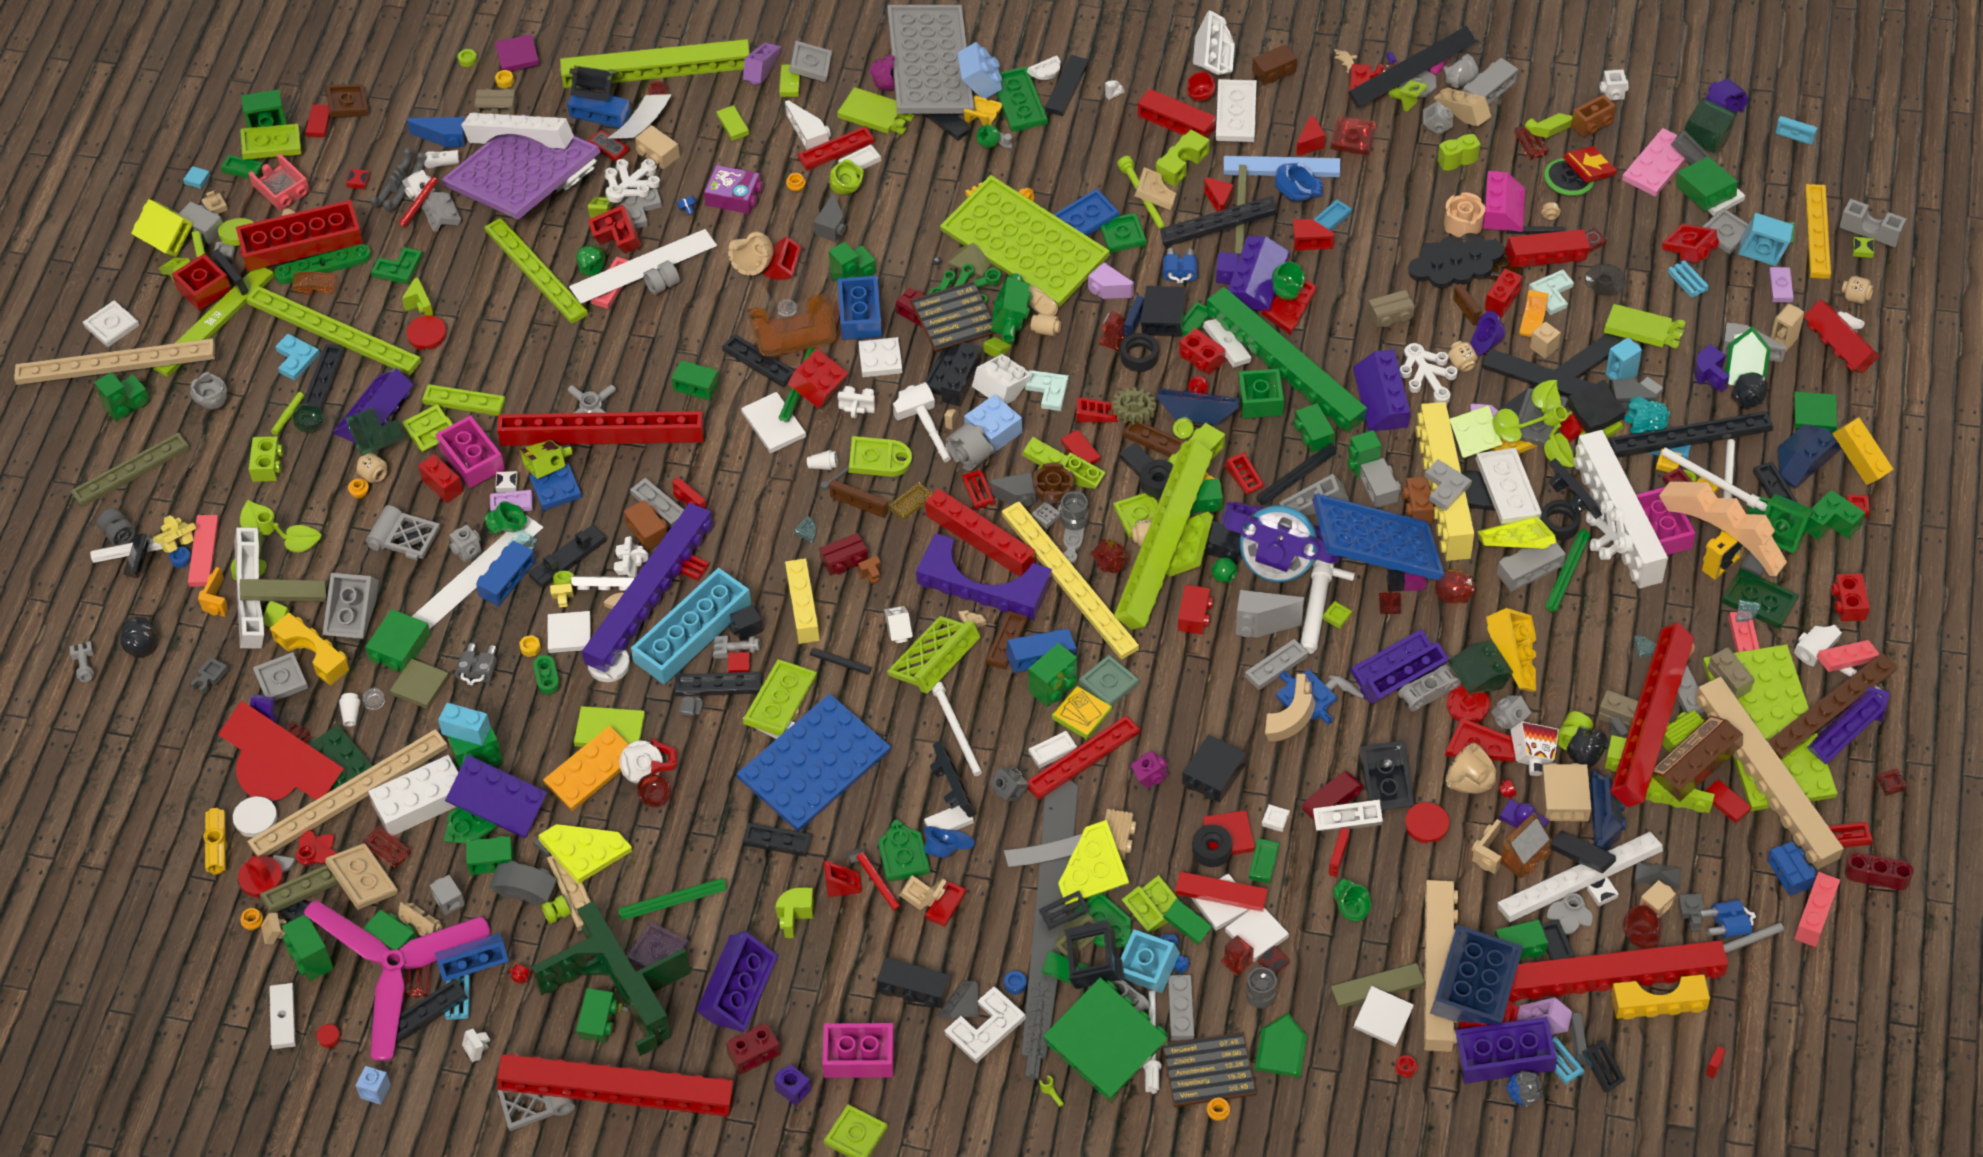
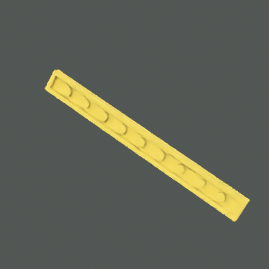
[1002,501,1139,660]

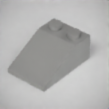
[322,573,379,639]
[1236,590,1304,638]

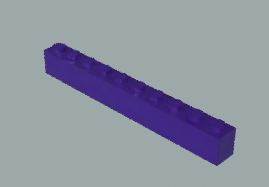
[582,503,713,673]

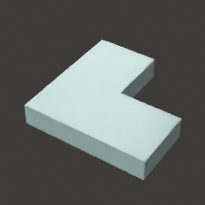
[1529,270,1574,315]
[1025,370,1069,411]

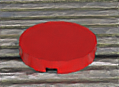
[406,315,446,350]
[1447,684,1490,723]
[1405,802,1449,844]

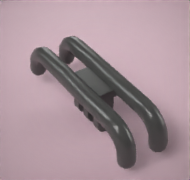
[370,148,425,212]

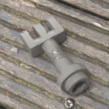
[713,636,761,659]
[69,641,94,682]

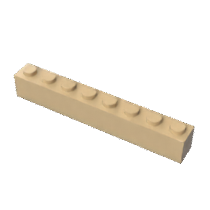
[1424,880,1458,1052]

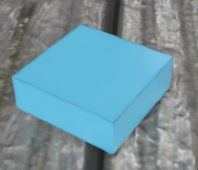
[183,166,211,189]

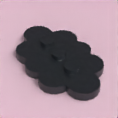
[1408,233,1505,288]

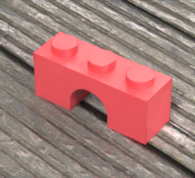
[1794,872,1840,947]

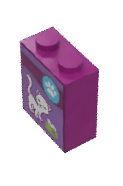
[704,165,763,214]

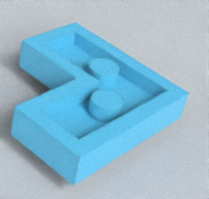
[275,334,320,381]

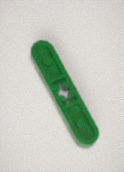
[274,244,371,284]

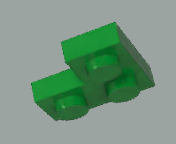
[371,247,423,285]

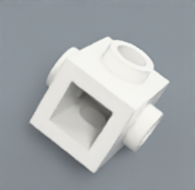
[1600,70,1629,100]
[402,170,435,201]

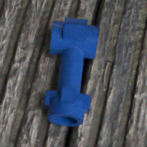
[1159,934,1190,973]

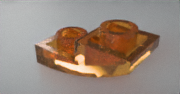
[291,272,335,294]

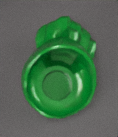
[576,245,606,276]
[484,501,527,534]
[1333,878,1371,922]

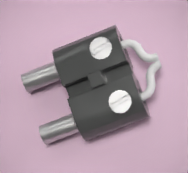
[455,643,497,685]

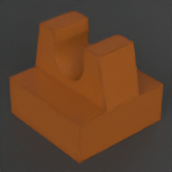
[858,555,881,584]

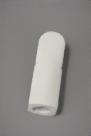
[424,150,460,168]

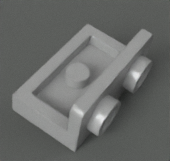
[422,192,461,232]

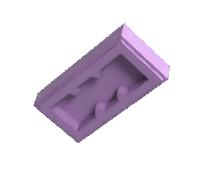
[1769,267,1793,302]
[490,490,533,511]

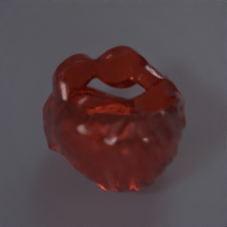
[1435,569,1475,604]
[1622,905,1661,949]

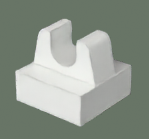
[462,1029,490,1062]

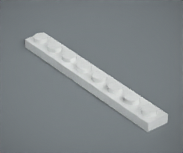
[1497,832,1663,922]

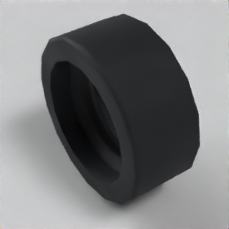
[1120,333,1159,372]
[1540,500,1581,541]

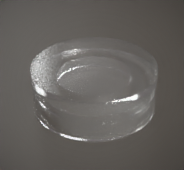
[777,299,798,319]
[362,688,385,710]

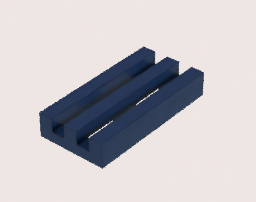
[1124,295,1144,337]

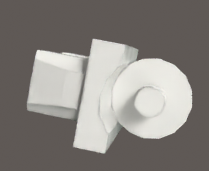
[837,386,876,418]
[614,536,649,577]

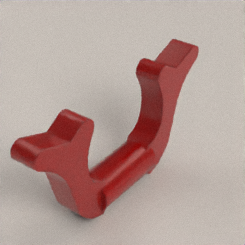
[650,738,677,775]

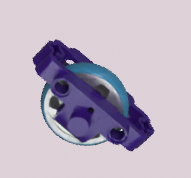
[1221,502,1341,582]

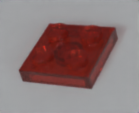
[1331,116,1376,155]

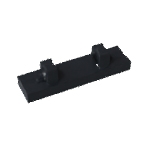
[1549,458,1602,520]
[529,525,607,589]
[930,740,977,818]

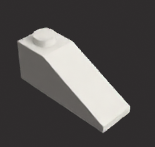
[785,100,831,150]
[1313,800,1383,831]

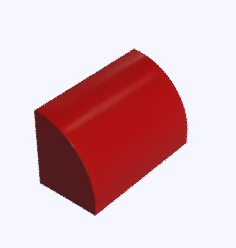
[763,236,801,280]

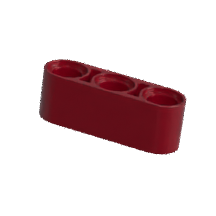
[1302,771,1363,821]
[1844,853,1914,890]

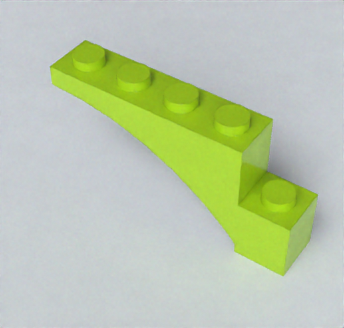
[1605,735,1714,813]

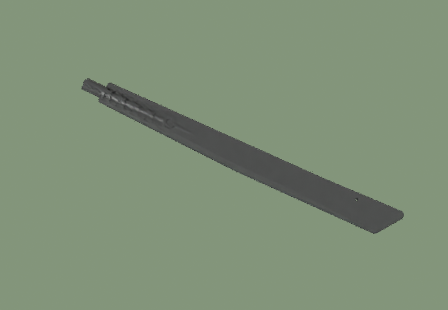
[1022,780,1078,1081]

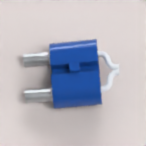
[1163,248,1197,283]
[1699,900,1756,938]

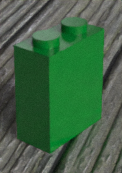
[1676,157,1738,211]
[365,609,431,672]

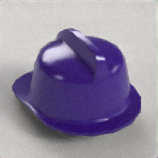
[1470,311,1505,356]

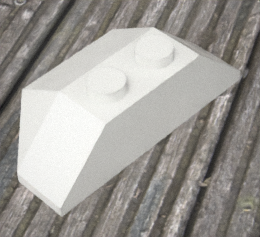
[1193,10,1235,75]

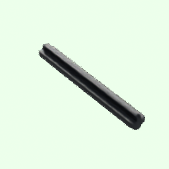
[1256,443,1337,505]

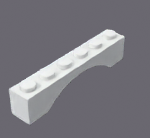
[462,113,574,149]
[234,528,264,648]

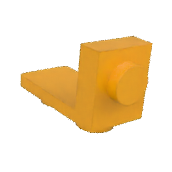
[1519,290,1549,337]
[198,567,229,617]

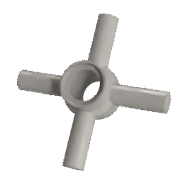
[568,385,616,413]

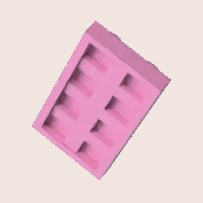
[1622,128,1686,197]

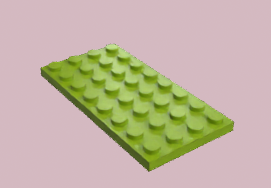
[940,175,1110,307]
[1702,645,1838,811]

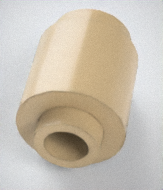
[1031,314,1062,336]

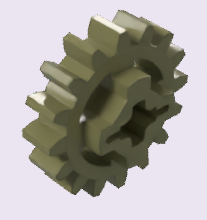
[1112,387,1156,425]

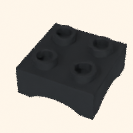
[1567,380,1626,434]

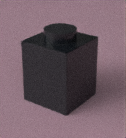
[728,605,763,642]

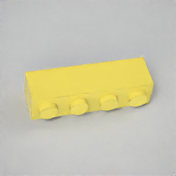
[785,558,819,644]

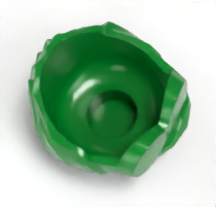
[1271,261,1305,301]

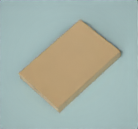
[325,843,398,910]

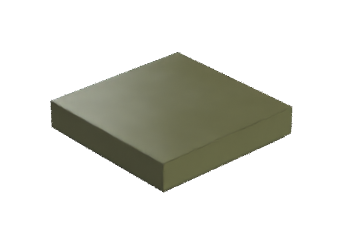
[390,658,449,709]

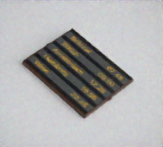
[910,281,997,352]
[1162,1032,1256,1107]

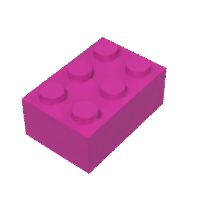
[435,415,505,489]
[1636,487,1696,555]
[822,1023,894,1078]

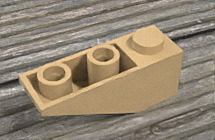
[1434,88,1491,126]

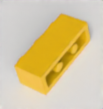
[1832,417,1893,485]

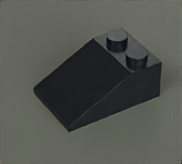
[1358,740,1414,811]

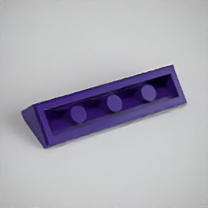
[1807,691,1887,764]

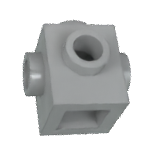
[1423,101,1453,136]
[449,524,481,563]
[1491,696,1531,729]

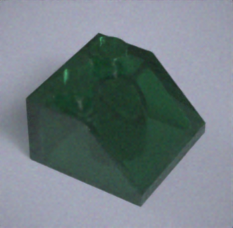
[1684,98,1737,153]
[1448,640,1513,694]

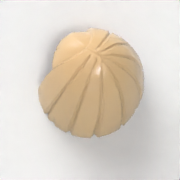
[728,232,773,275]
[1446,743,1496,794]

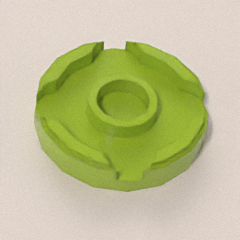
[218,218,254,246]

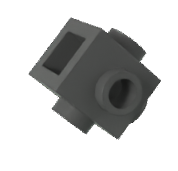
[990,767,1030,801]

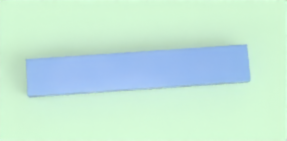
[1224,156,1340,177]

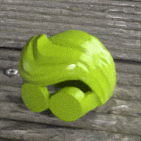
[829,159,864,195]

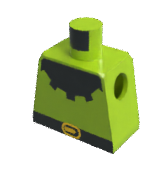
[520,440,572,479]

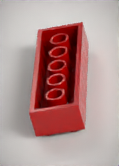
[235,200,363,271]

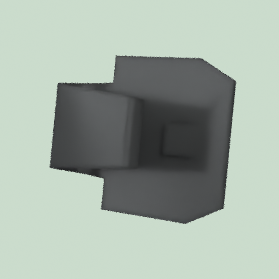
[679,696,703,717]
[843,848,866,864]

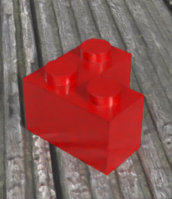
[588,205,642,254]

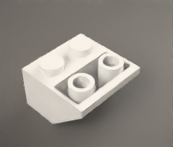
[972,354,1033,404]

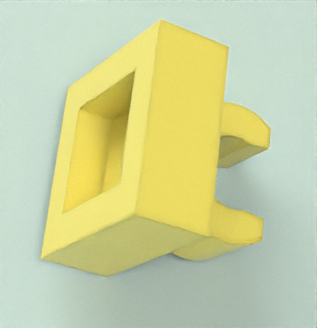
[550,584,574,608]

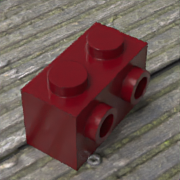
[726,1023,781,1075]

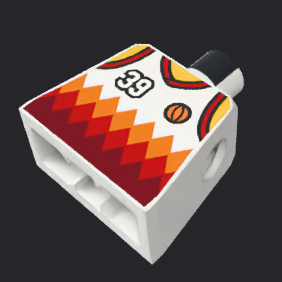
[1511,722,1558,776]

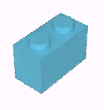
[1605,337,1642,381]
[438,703,491,745]

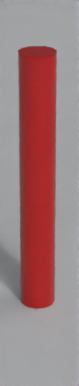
[399,176,439,228]
[856,852,900,911]

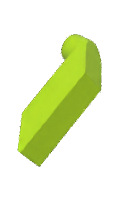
[1525,113,1572,138]

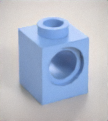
[356,1066,391,1105]

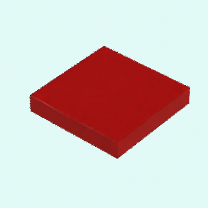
[1203,811,1255,855]

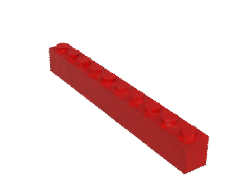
[497,411,704,446]
[1610,622,1694,808]
[1509,940,1728,1002]
[497,1054,733,1117]

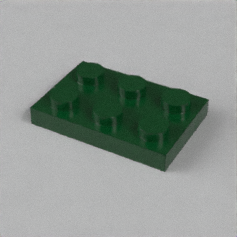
[1721,568,1799,629]
[308,725,373,789]

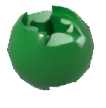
[976,124,1000,149]
[1211,557,1238,584]

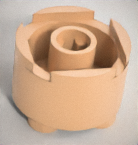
[1444,193,1485,237]

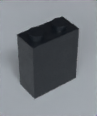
[1141,286,1187,336]
[1182,734,1247,803]

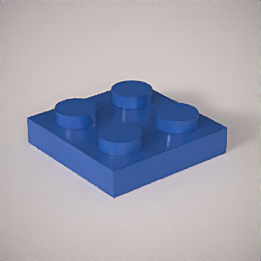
[529,463,582,510]

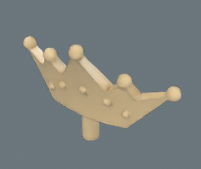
[1334,49,1357,73]

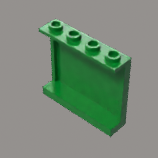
[1043,978,1168,1104]

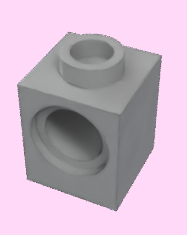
[429,875,465,916]

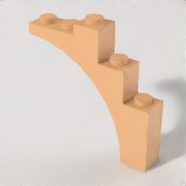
[1659,482,1787,576]

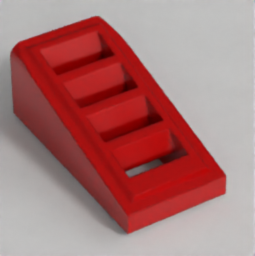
[1077,398,1118,422]
[1224,452,1265,495]

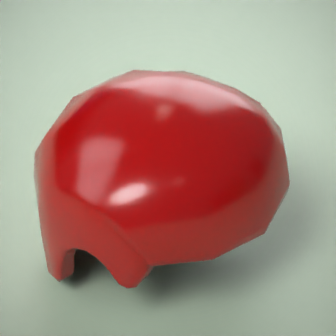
[1186,72,1215,102]

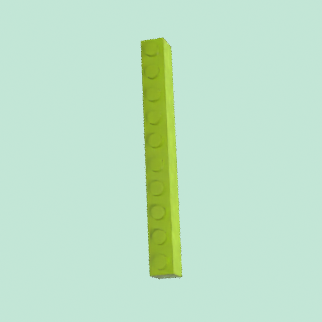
[560,39,749,88]
[1114,439,1213,630]

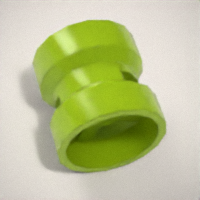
[541,895,571,925]

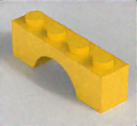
[270,613,349,686]
[1611,975,1710,1020]

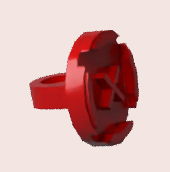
[238,856,283,898]

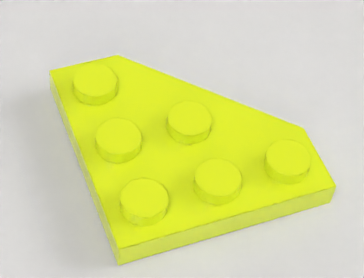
[1477,516,1556,549]
[1058,820,1129,905]
[538,824,632,884]

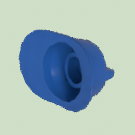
[924,826,974,858]

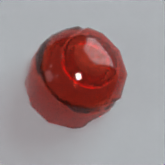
[637,773,671,808]

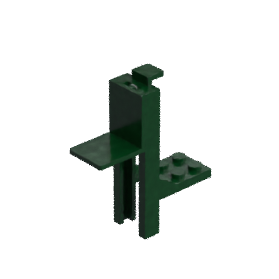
[532,901,691,1056]

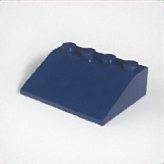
[1429,925,1523,1025]

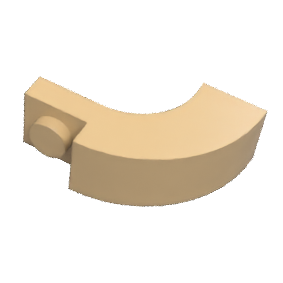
[1265,674,1316,742]

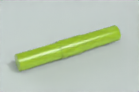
[271,392,305,435]

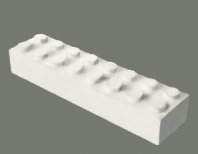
[1573,430,1668,589]

